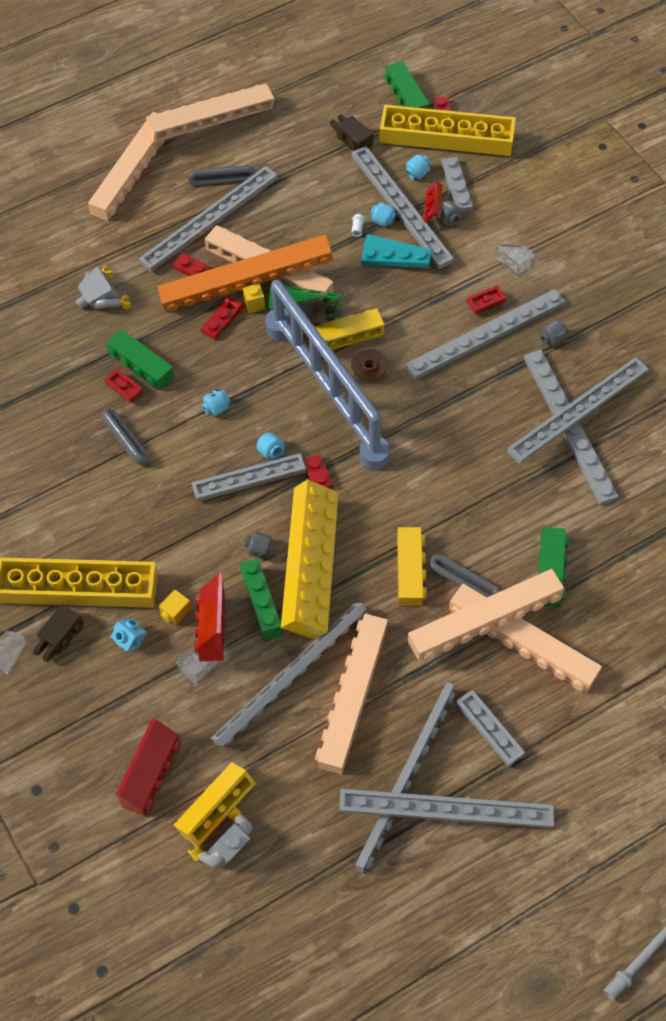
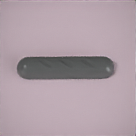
[188,165,256,186]
[102,409,150,465]
[429,554,501,597]

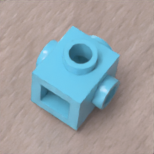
[111,618,147,652]

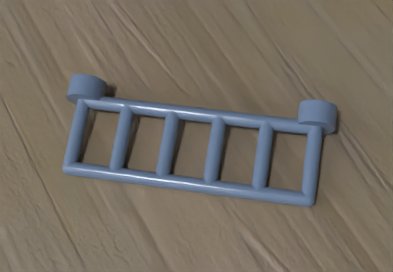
[265,280,390,471]

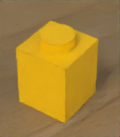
[242,283,265,314]
[159,590,192,625]

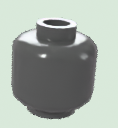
[437,201,462,226]
[540,320,568,347]
[244,531,274,560]

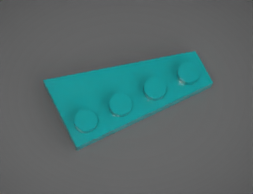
[361,234,432,268]

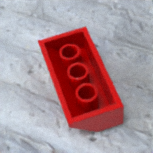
[194,574,225,662]
[116,718,181,816]

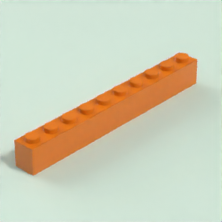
[157,234,334,312]

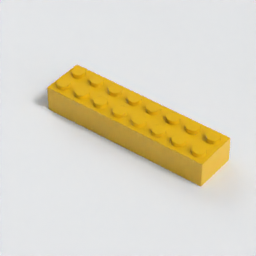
[380,105,516,156]
[281,479,339,640]
[0,558,158,608]

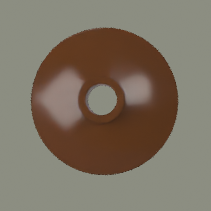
[351,349,388,380]

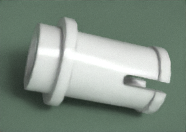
[351,214,365,237]

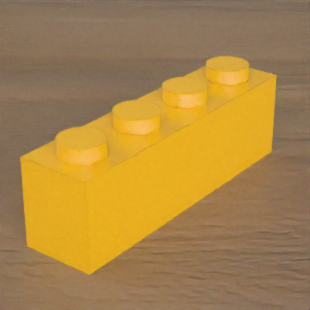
[314,308,384,350]
[397,527,427,606]
[174,762,256,847]

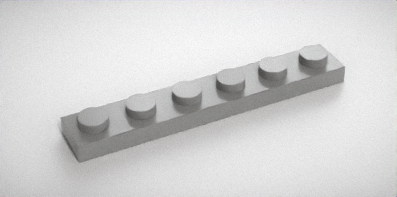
[192,453,306,502]

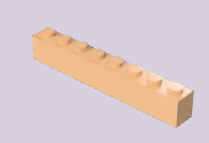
[146,83,274,142]
[88,112,164,221]
[205,225,333,293]
[408,569,564,661]
[449,584,602,693]
[315,614,388,775]

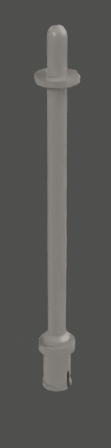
[603,926,666,1001]

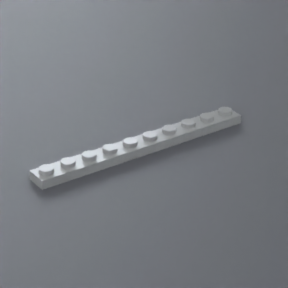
[352,146,454,269]
[139,166,277,272]
[405,289,565,380]
[524,350,618,506]
[507,357,648,464]
[211,603,367,746]
[355,682,456,874]
[339,789,554,828]

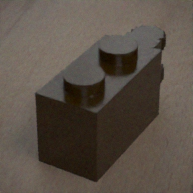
[330,114,373,151]
[289,296,342,325]
[33,604,84,662]

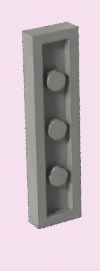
[441,157,473,213]
[456,690,525,767]

